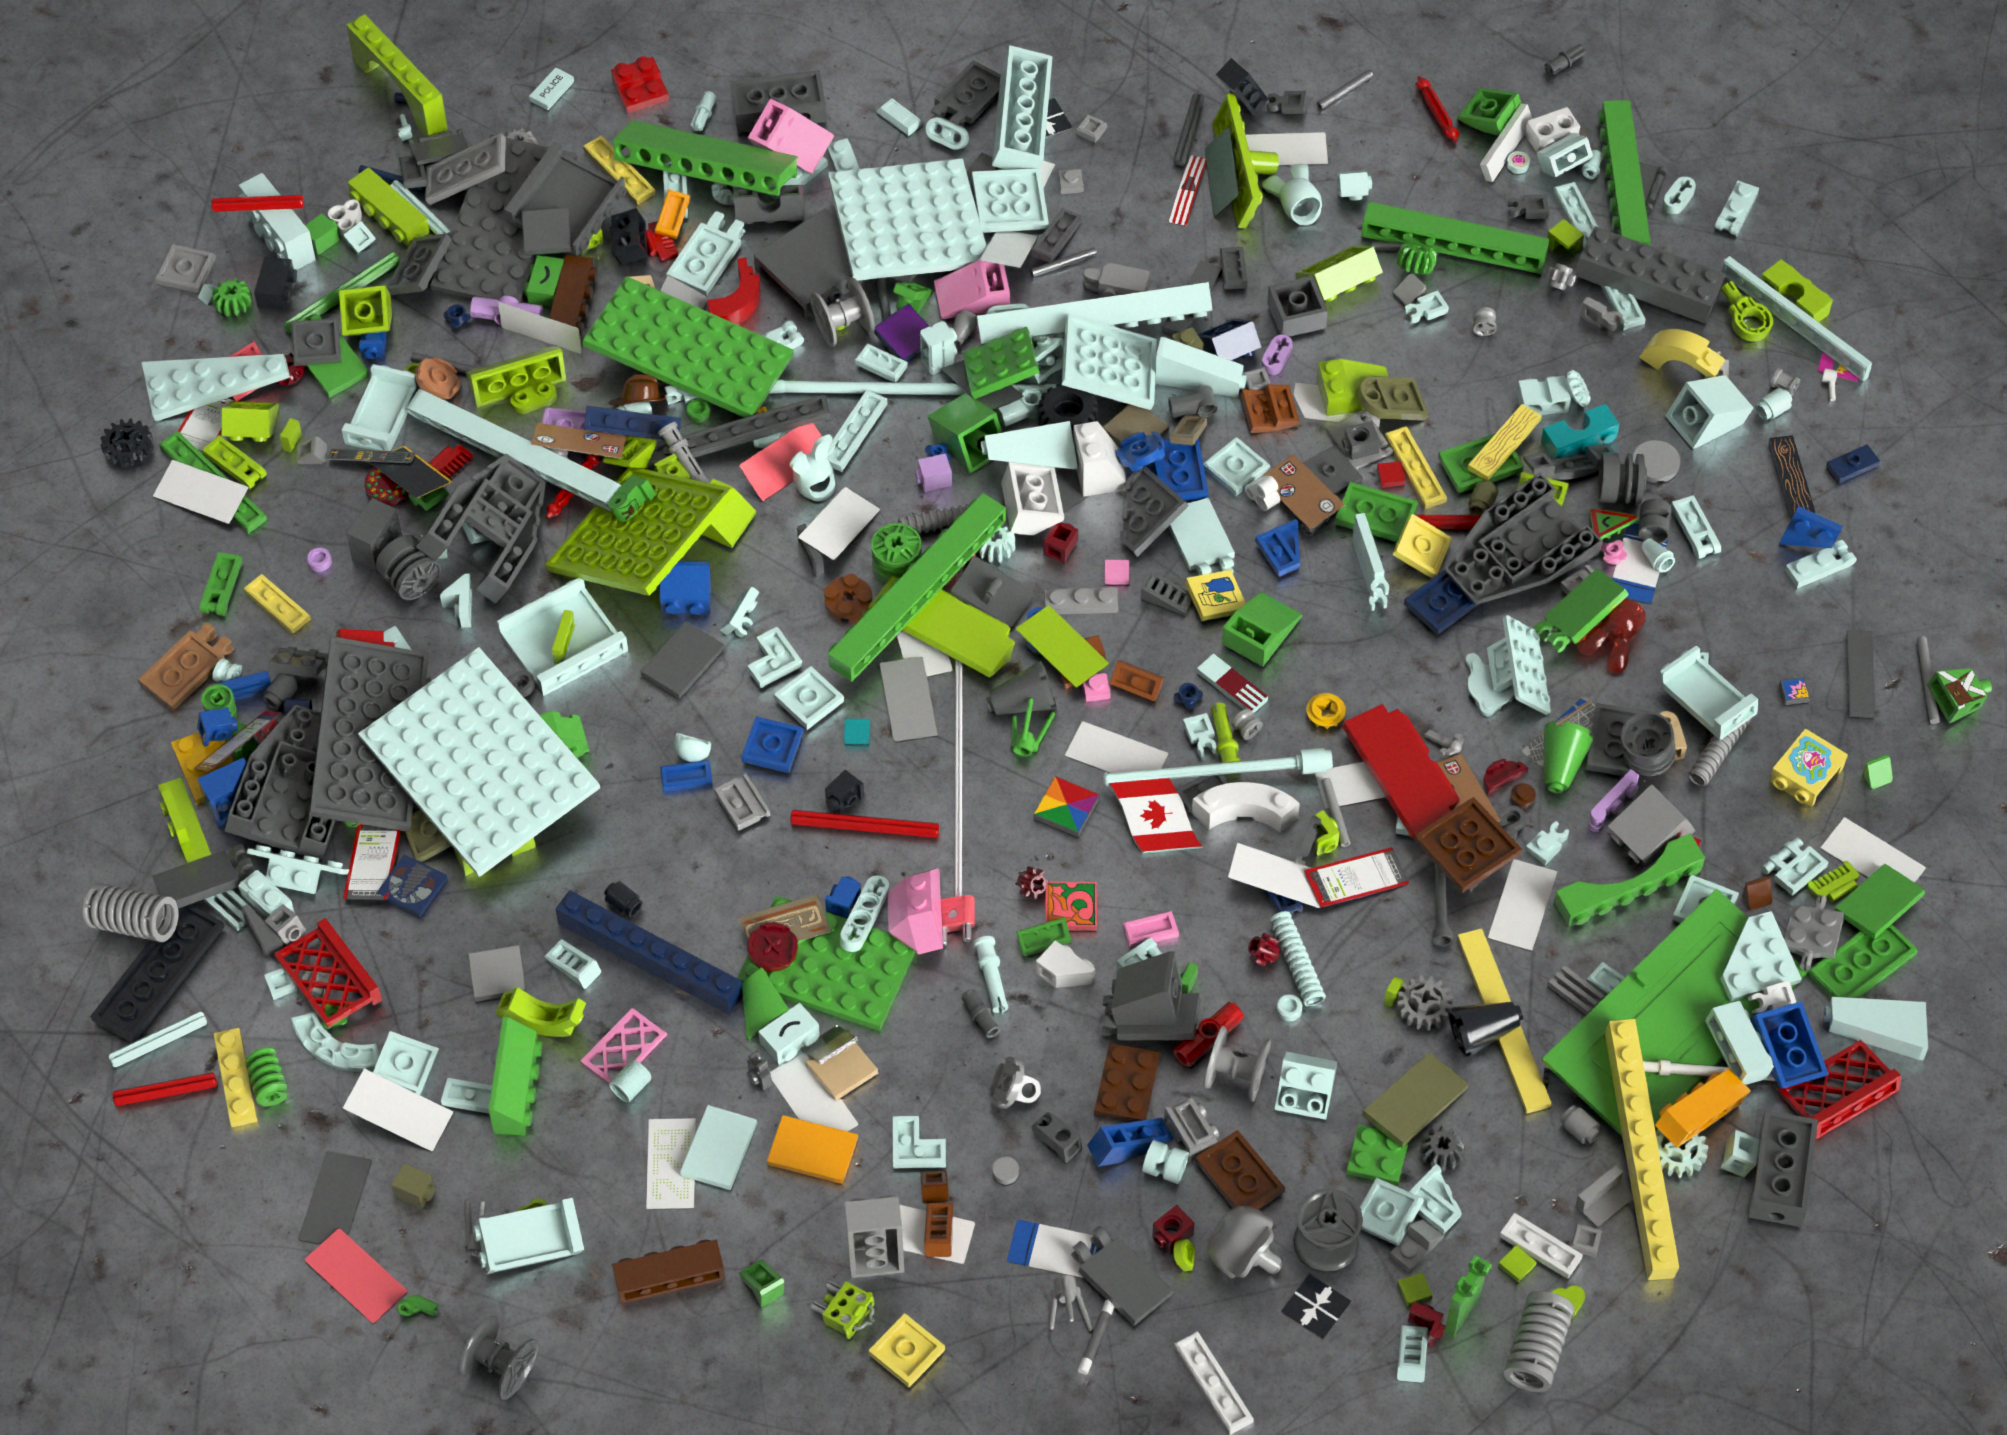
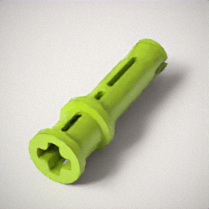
[1211,702,1242,763]

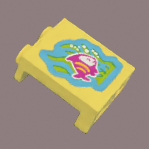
[1770,728,1848,807]

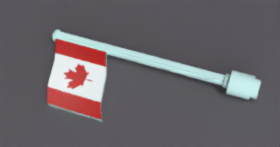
[1103,748,1333,853]

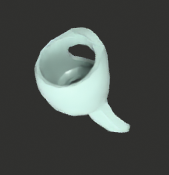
[1262,163,1322,226]
[789,435,836,502]

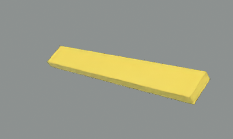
[1457,928,1552,1114]

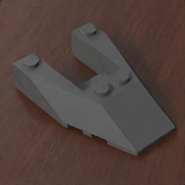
[416,454,546,604]

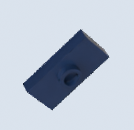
[1826,444,1880,484]

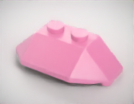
[887,868,943,954]

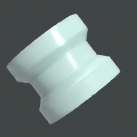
[212,658,242,683]

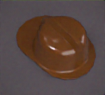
[609,374,666,405]

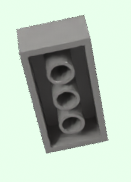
[845,1195,905,1278]

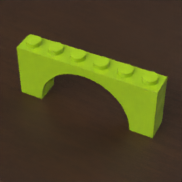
[346,14,448,136]

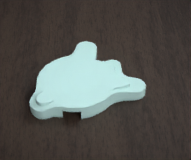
[1465,653,1515,717]

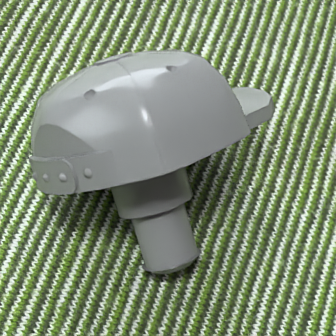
[1207,1206,1283,1279]

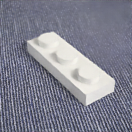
[1500,1213,1583,1279]

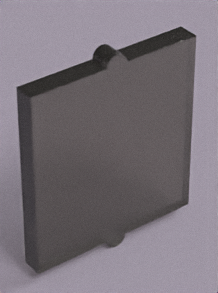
[800,1025,858,1065]

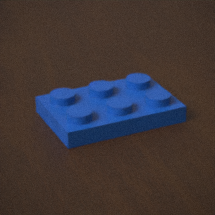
[1154,438,1209,501]

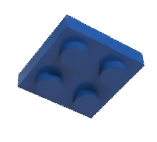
[741,716,804,773]

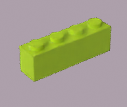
[347,167,430,247]

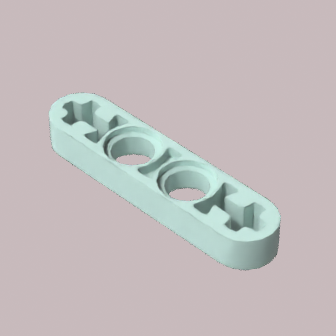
[840,875,889,952]

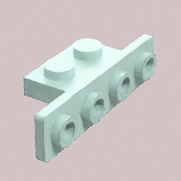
[247,845,350,894]

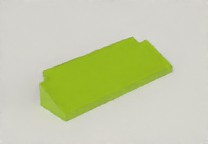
[868,576,1015,678]

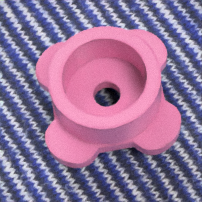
[1600,540,1627,564]

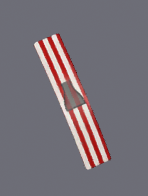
[1169,155,1207,226]

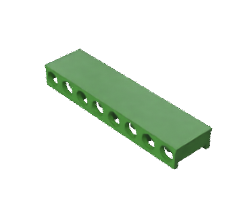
[613,120,798,196]

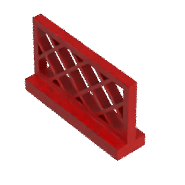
[274,918,382,1028]
[1777,1040,1901,1139]

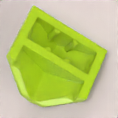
[603,436,657,468]

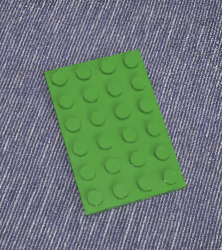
[737,896,915,1031]

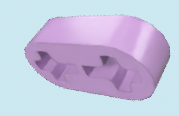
[1262,334,1293,375]

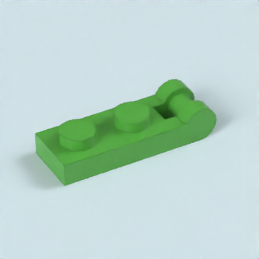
[200,552,243,616]

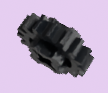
[100,418,153,467]

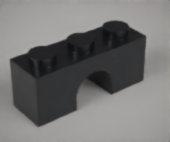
[1216,58,1269,116]

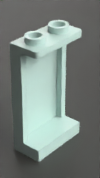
[342,364,419,451]
[1659,646,1758,740]
[473,1198,584,1274]

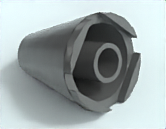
[986,661,1057,715]

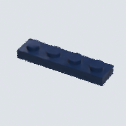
[584,405,681,440]

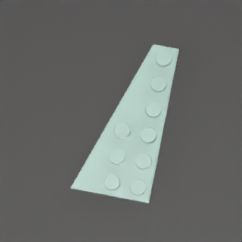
[142,354,290,421]

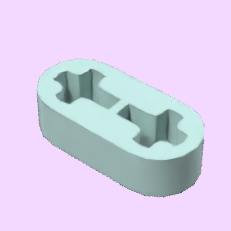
[1663,177,1696,214]

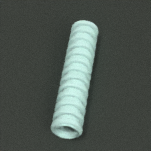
[1269,911,1326,1006]

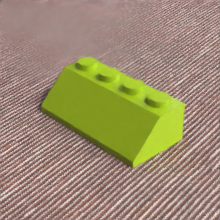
[466,345,566,407]

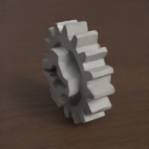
[1397,975,1453,1030]

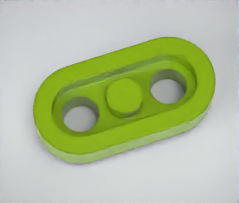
[510,382,557,414]

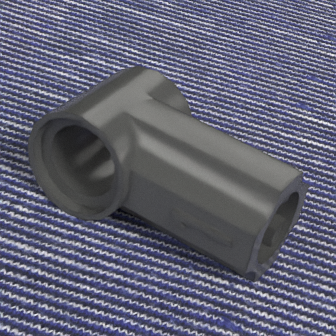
[1168,386,1218,418]

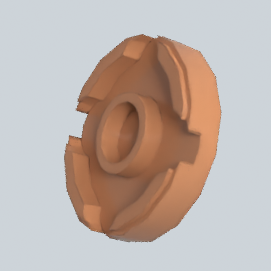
[415,357,461,400]

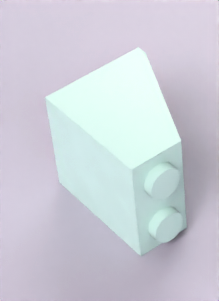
[1665,375,1753,449]

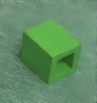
[305,214,339,255]

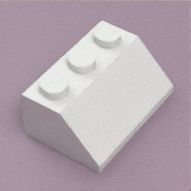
[1001,462,1064,535]

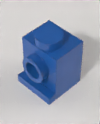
[197,708,238,747]
[825,876,861,919]

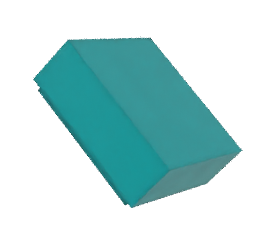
[844,718,870,744]

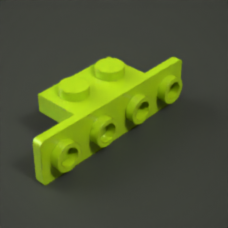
[158,778,211,863]

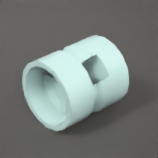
[1142,1140,1189,1184]

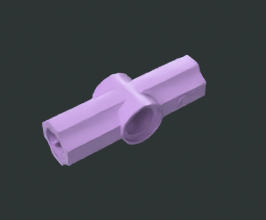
[470,296,543,326]

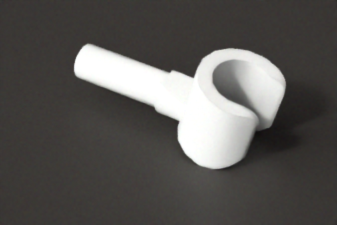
[1822,368,1837,402]

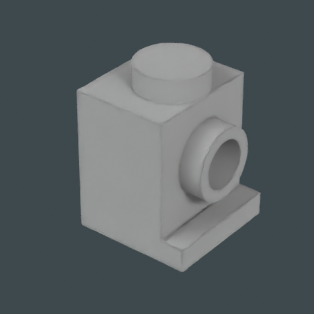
[264,904,307,946]

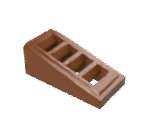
[924,1203,954,1257]

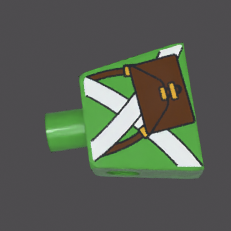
[1927,668,1992,723]

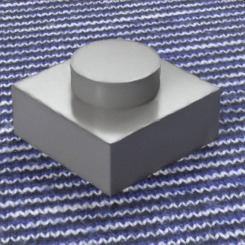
[1059,169,1084,194]

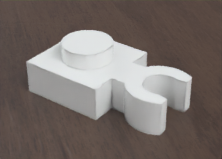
[1748,980,1796,1014]

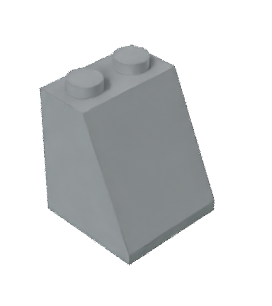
[1608,784,1695,866]

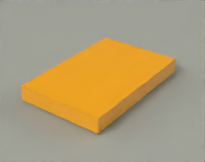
[767,1115,858,1184]

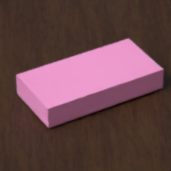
[1123,911,1179,948]

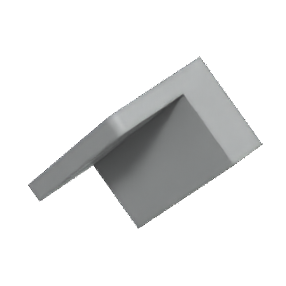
[1575,1165,1633,1228]

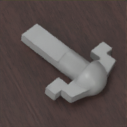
[1425,730,1464,756]

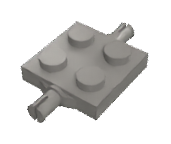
[1784,895,1844,971]

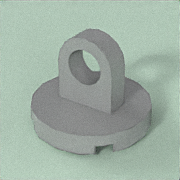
[990,1057,1041,1109]

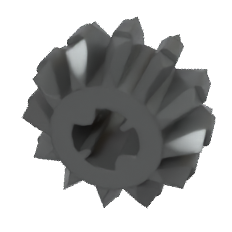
[1420,1126,1465,1173]

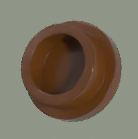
[1511,783,1536,808]

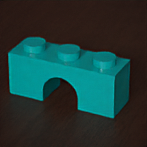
[1541,404,1620,459]

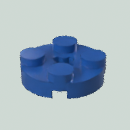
[1116,431,1165,471]

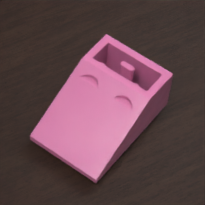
[748,99,834,174]
[934,260,1010,320]

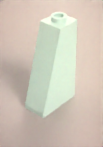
[1155,337,1247,398]
[981,421,1078,469]
[1824,997,1928,1060]

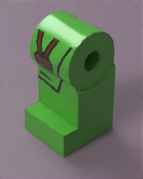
[608,475,657,522]

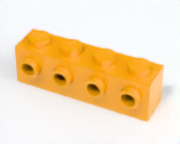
[1655,1068,1751,1148]

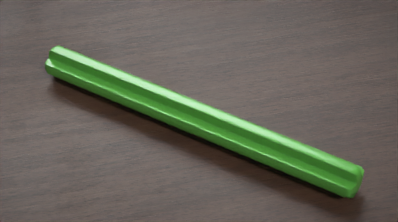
[283,252,400,334]

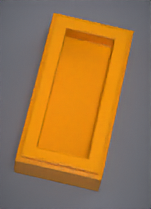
[655,189,690,239]

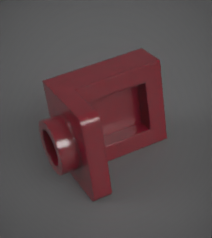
[1408,1302,1446,1347]

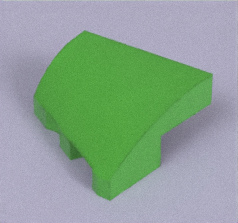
[742,967,789,1040]

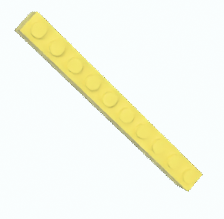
[1605,1019,1679,1280]

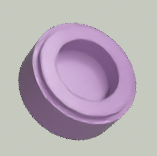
[307,547,332,572]

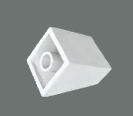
[1074,421,1128,497]

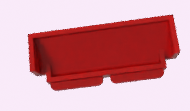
[1342,704,1460,839]

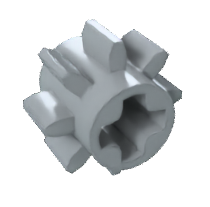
[1546,263,1576,291]

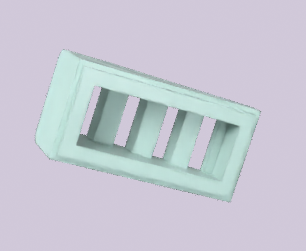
[544,939,601,989]
[1397,1325,1428,1383]

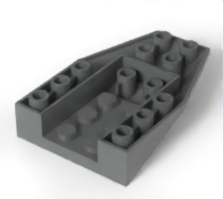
[1444,472,1603,605]
[225,705,336,862]

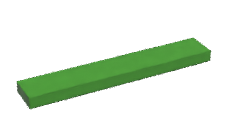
[159,431,267,534]

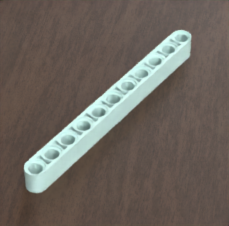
[406,389,622,512]

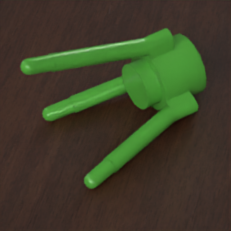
[1010,698,1055,757]

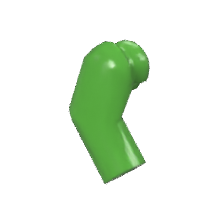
[397,1295,439,1316]

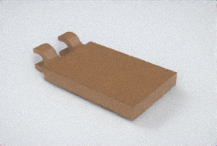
[138,622,235,711]

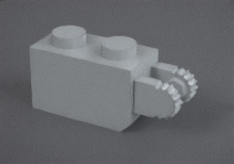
[1083,263,1150,298]

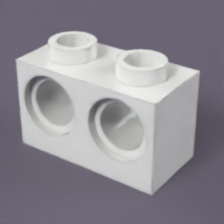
[1525,107,1580,153]

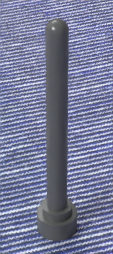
[1432,864,1453,946]

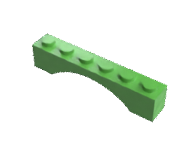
[1554,833,1705,927]

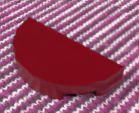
[1483,759,1529,796]

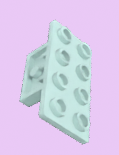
[1487,615,1551,715]

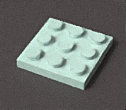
[971,168,1049,233]

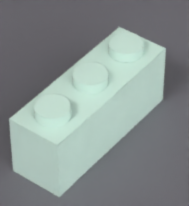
[1705,1001,1774,1085]

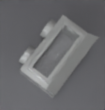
[1164,1098,1219,1162]

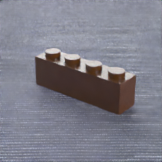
[549,255,597,336]
[612,1239,725,1304]

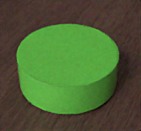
[686,399,710,423]

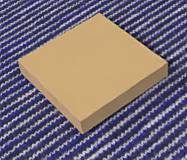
[805,1033,878,1101]

